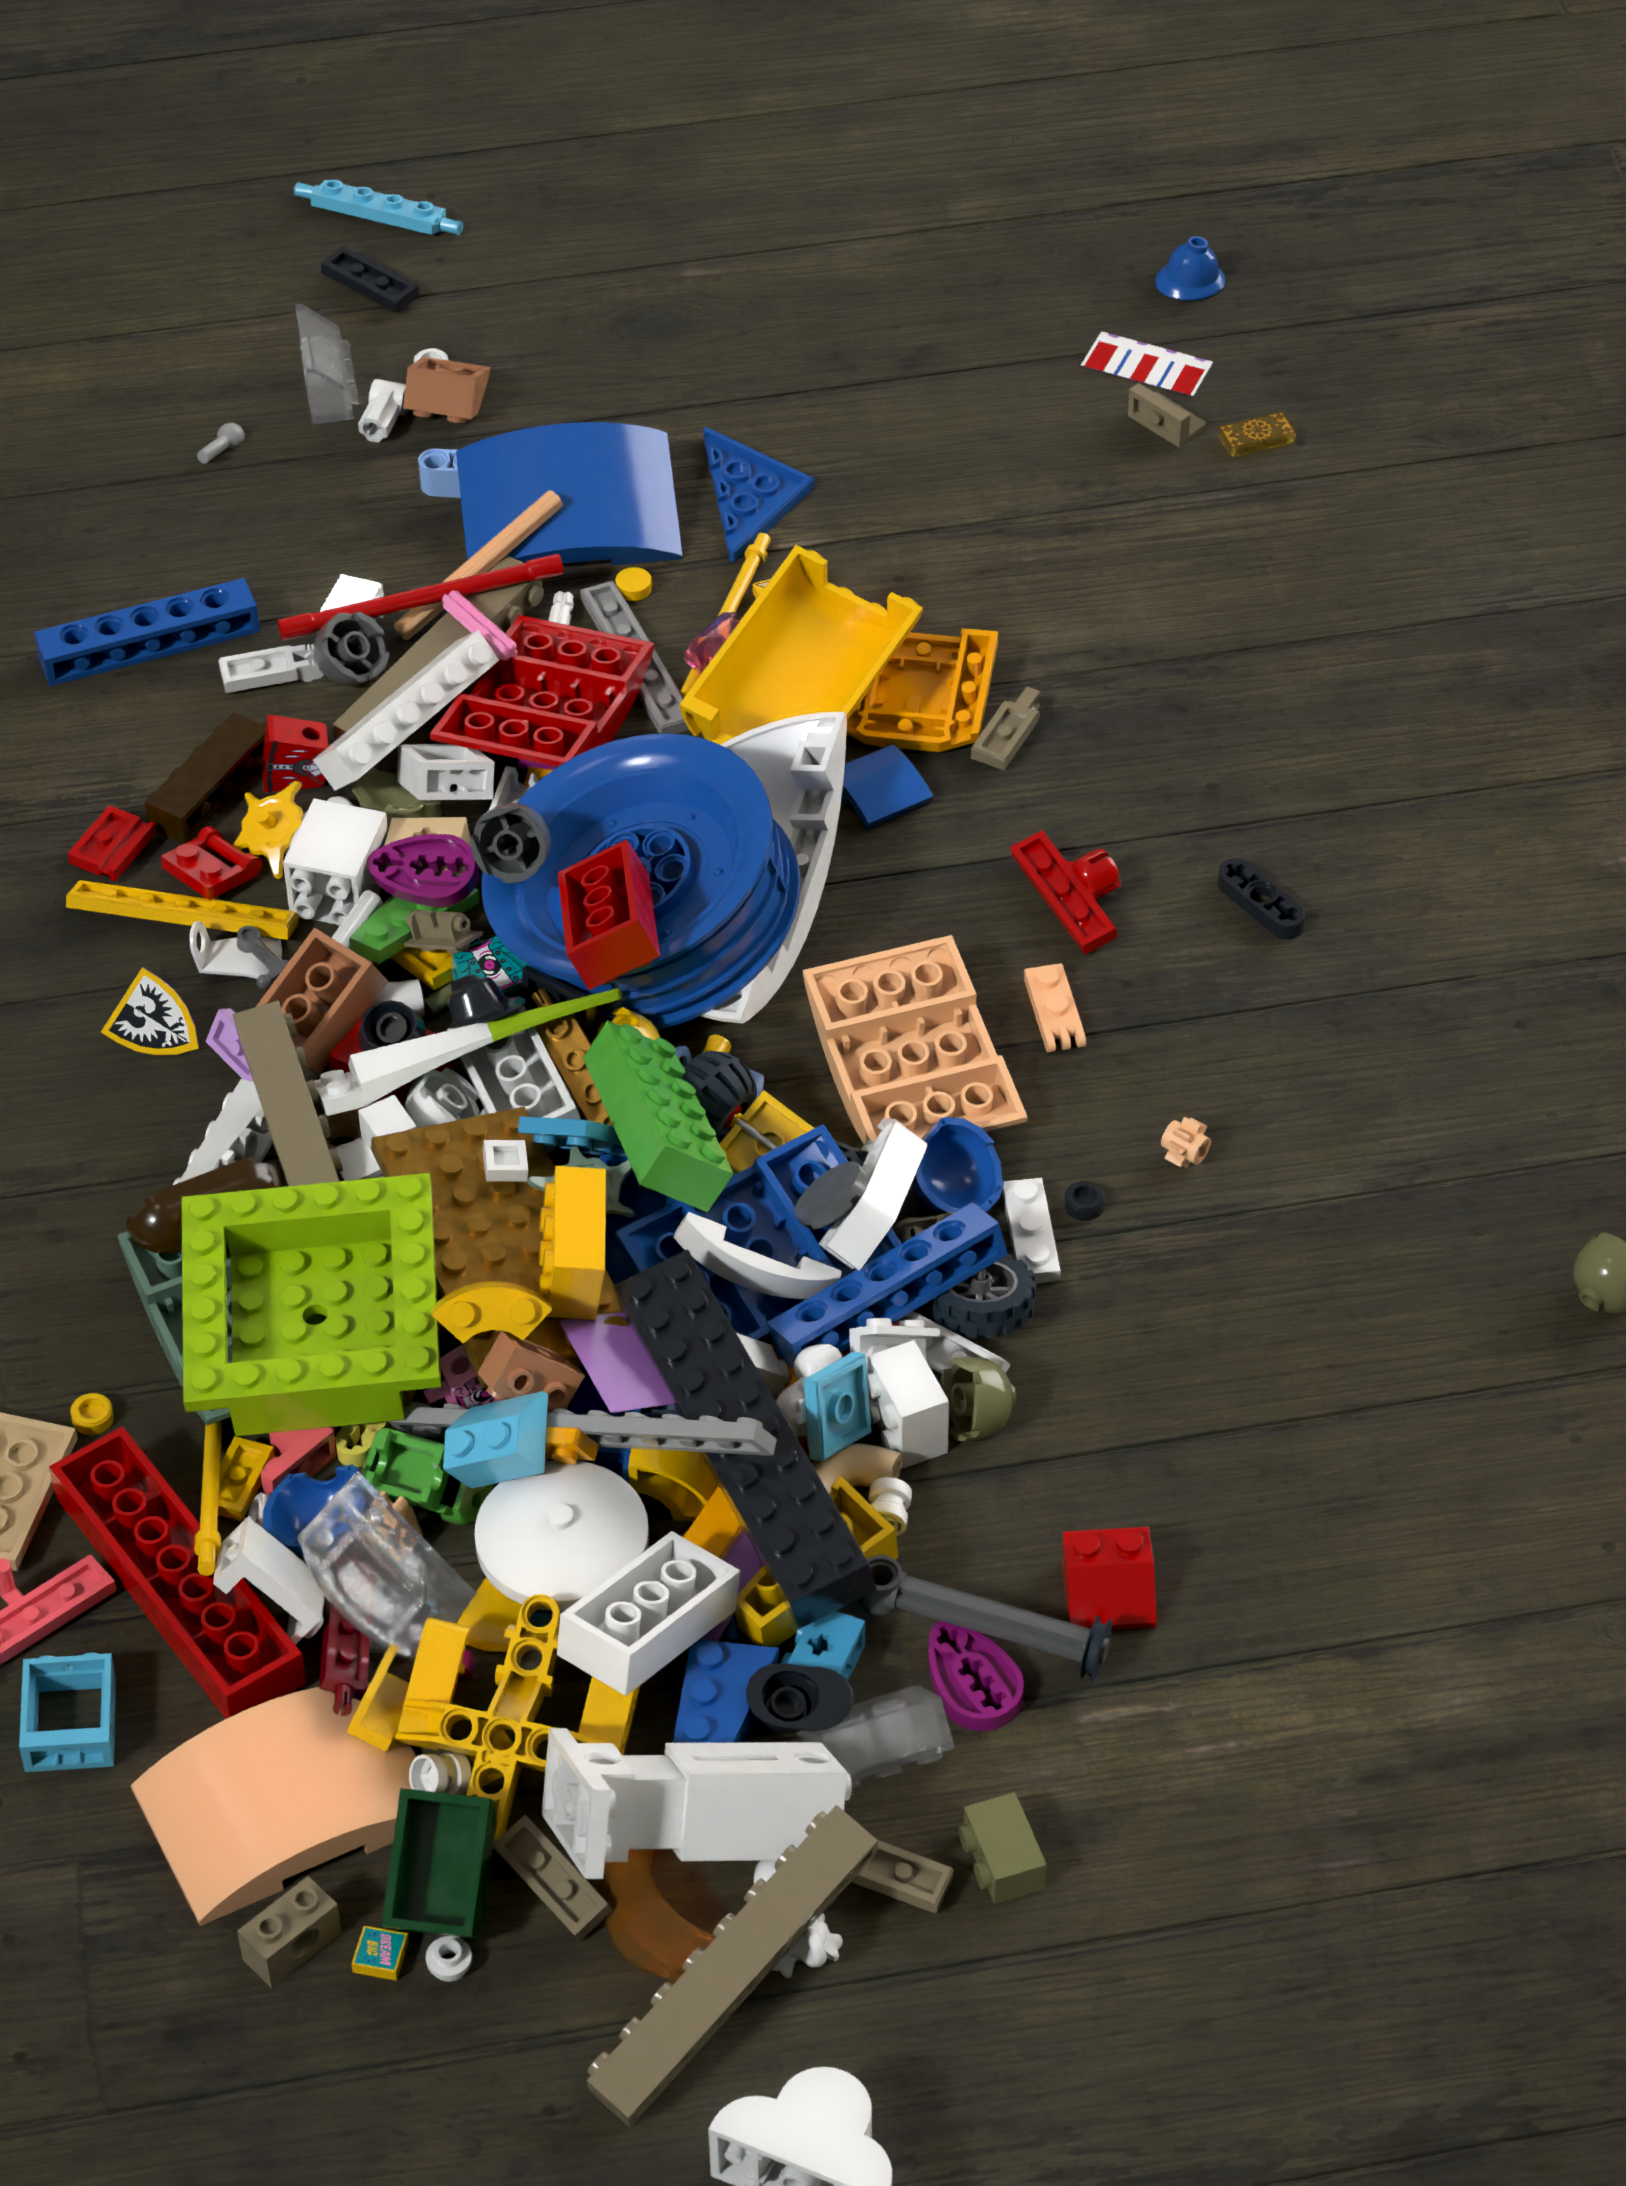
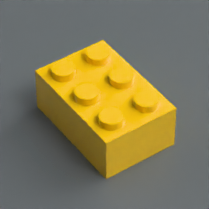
[538,1166,606,1320]

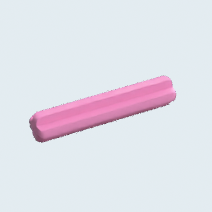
[442,590,517,661]

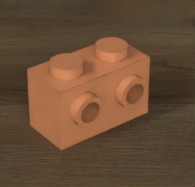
[477,1331,585,1413]

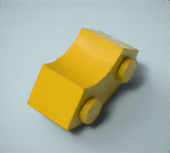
[431,1281,552,1343]
[628,1448,718,1522]

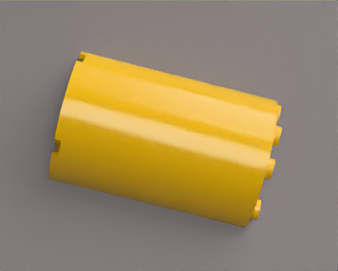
[679,545,923,745]

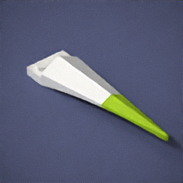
[314,988,622,1116]

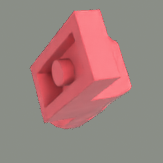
[260,1426,341,1495]

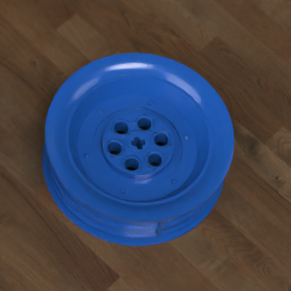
[482,733,801,1030]

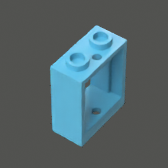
[19,1653,117,1772]

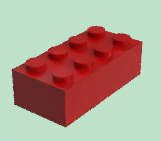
[558,839,660,990]

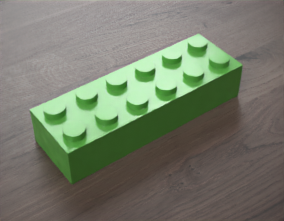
[583,1020,734,1212]

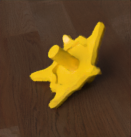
[233,781,303,879]

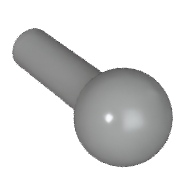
[197,423,245,463]

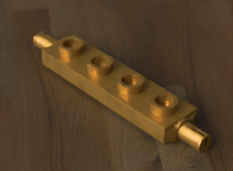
[532,988,613,1154]

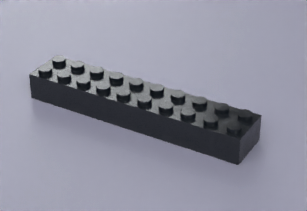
[613,1249,877,1629]

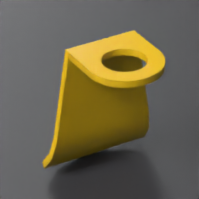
[457,1577,521,1652]

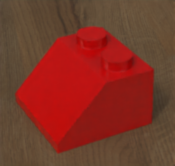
[1061,1527,1157,1630]

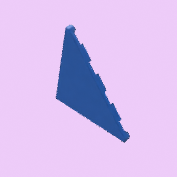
[703,427,815,562]

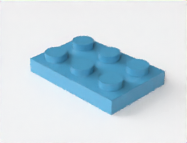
[518,1116,626,1157]

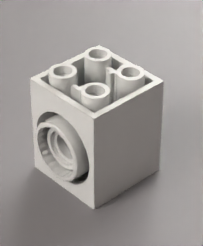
[283,799,388,926]

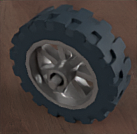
[926,1254,1036,1338]

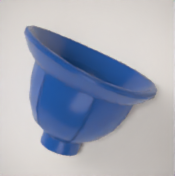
[1155,236,1226,300]

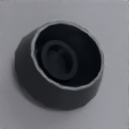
[357,1000,426,1052]

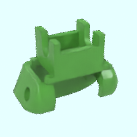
[361,1427,495,1525]

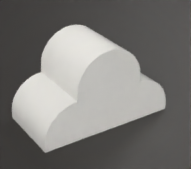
[709,2067,892,2186]

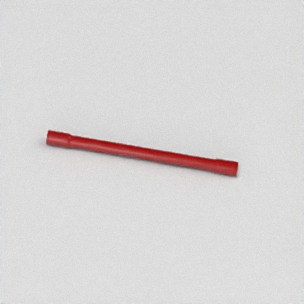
[277,554,564,641]

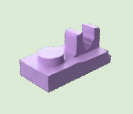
[206,1008,253,1082]

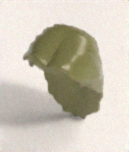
[352,767,443,830]

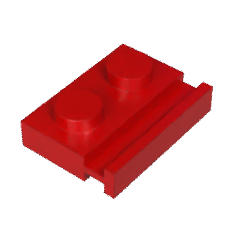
[67,805,157,882]

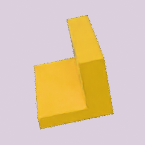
[346,1644,409,1752]

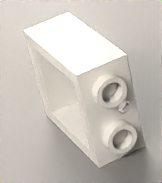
[397,744,494,800]

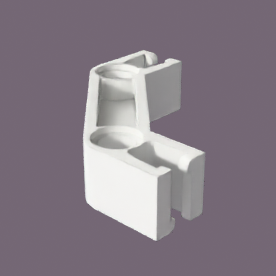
[819,1118,928,1270]

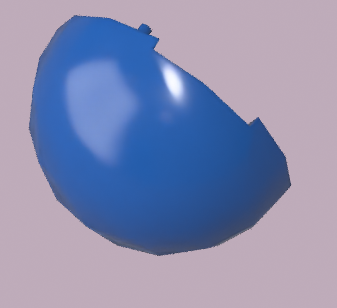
[911,1117,1004,1215]
[263,1465,369,1558]

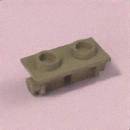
[403,910,484,954]

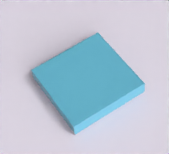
[804,1351,871,1461]

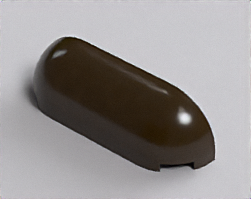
[126,1157,284,1253]

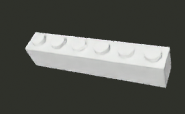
[313,630,499,790]

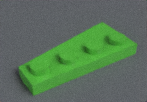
[349,888,479,964]

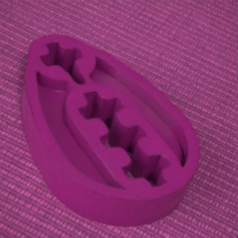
[367,834,479,907]
[928,1621,1024,1731]

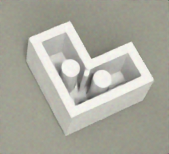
[336,1095,417,1181]

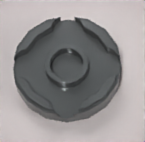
[794,1161,869,1229]

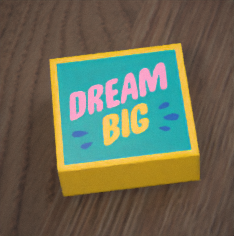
[351,1926,409,1981]

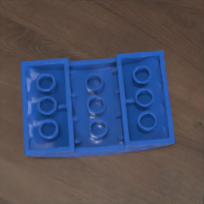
[456,422,683,572]
[615,1124,901,1345]

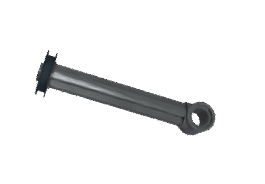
[859,1555,1112,1682]

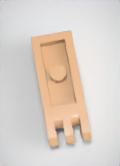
[1024,963,1086,1053]

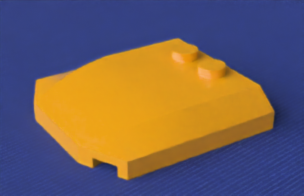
[846,628,998,752]

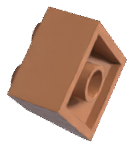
[403,356,491,423]

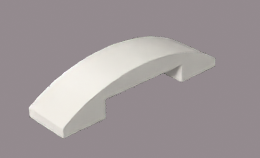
[674,1212,842,1299]

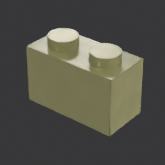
[958,1792,1047,1905]

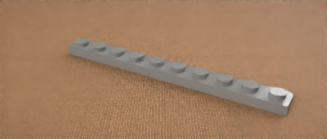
[387,1402,777,1456]

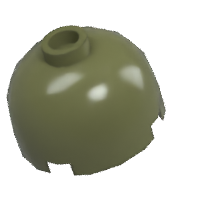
[1573,1233,1626,1314]
[940,1357,1016,1441]

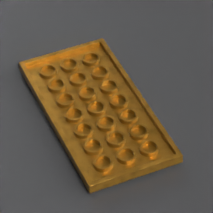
[371,1106,628,1388]

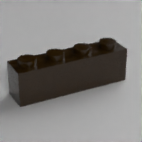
[145,712,266,844]

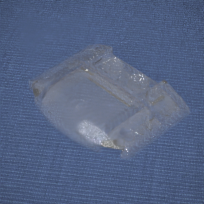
[297,1471,478,1660]

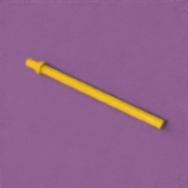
[680,533,771,698]

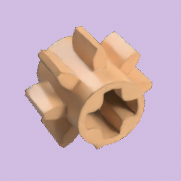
[1161,1117,1211,1168]

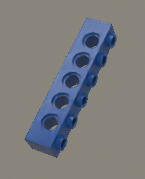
[34,578,260,686]
[767,1202,1008,1369]

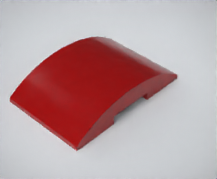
[430,615,654,767]

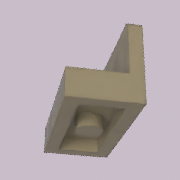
[1128,383,1206,448]

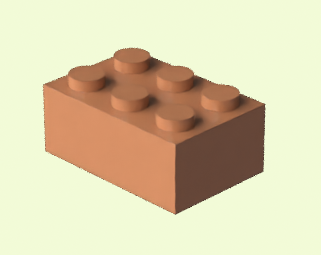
[256,927,389,1076]

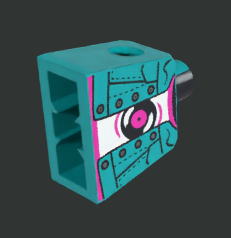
[452,936,530,1004]

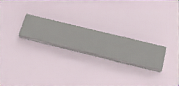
[580,580,689,734]

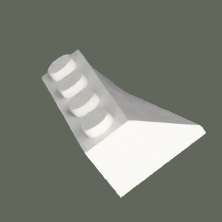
[173,1079,273,1185]

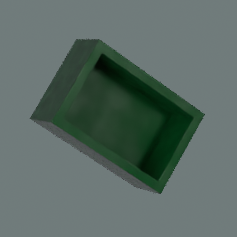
[381,1788,499,1940]

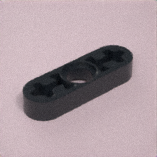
[1218,858,1305,939]

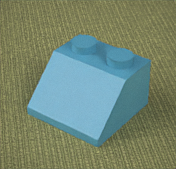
[443,1391,548,1489]

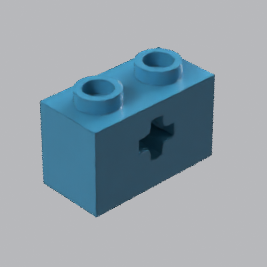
[781,1611,865,1681]

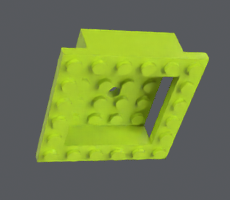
[182,1173,441,1436]

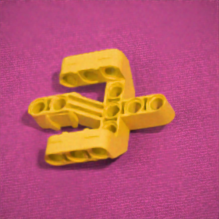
[395,1594,641,1849]

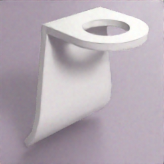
[190,921,282,979]

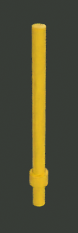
[194,1421,222,1576]

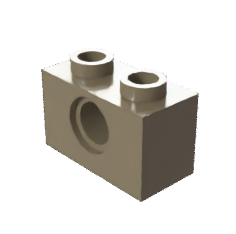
[237,1876,342,1988]

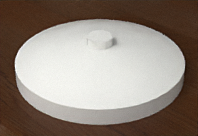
[475,1461,649,1611]

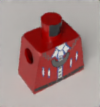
[262,715,331,792]

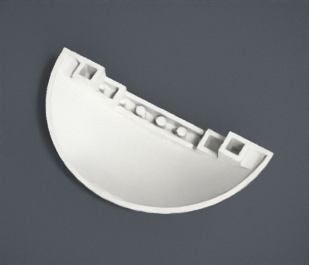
[700,712,847,1024]

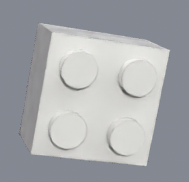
[867,1340,949,1469]

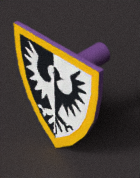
[101,967,199,1055]

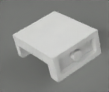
[213,1517,326,1645]

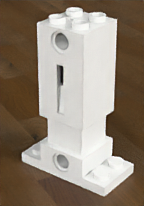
[542,1728,852,1879]

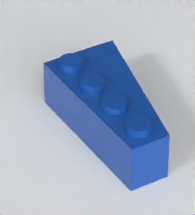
[673,1640,779,1743]

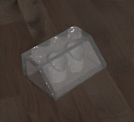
[295,304,359,424]
[797,1684,955,1788]

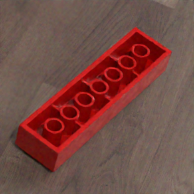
[49,1426,307,1719]

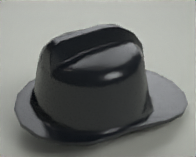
[447,975,526,1028]
[746,1663,853,1734]

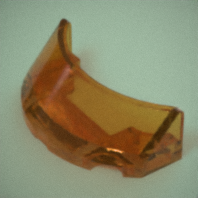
[598,1849,716,1985]

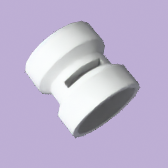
[869,1477,912,1536]
[409,1752,472,1795]

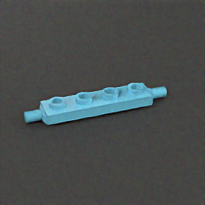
[294,180,463,235]

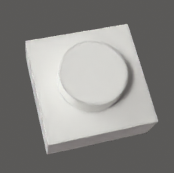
[483,1140,528,1181]

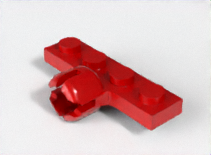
[1010,830,1121,955]

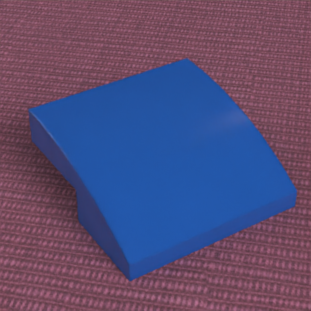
[841,744,933,830]

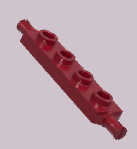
[319,1541,375,1716]

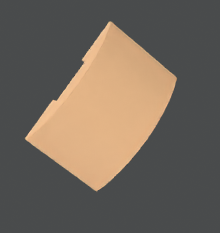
[803,935,1028,1144]
[131,1682,416,1926]

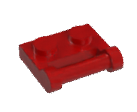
[161,826,262,900]

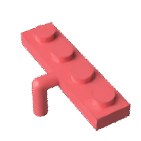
[0,1554,117,1665]

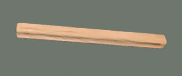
[393,490,563,641]

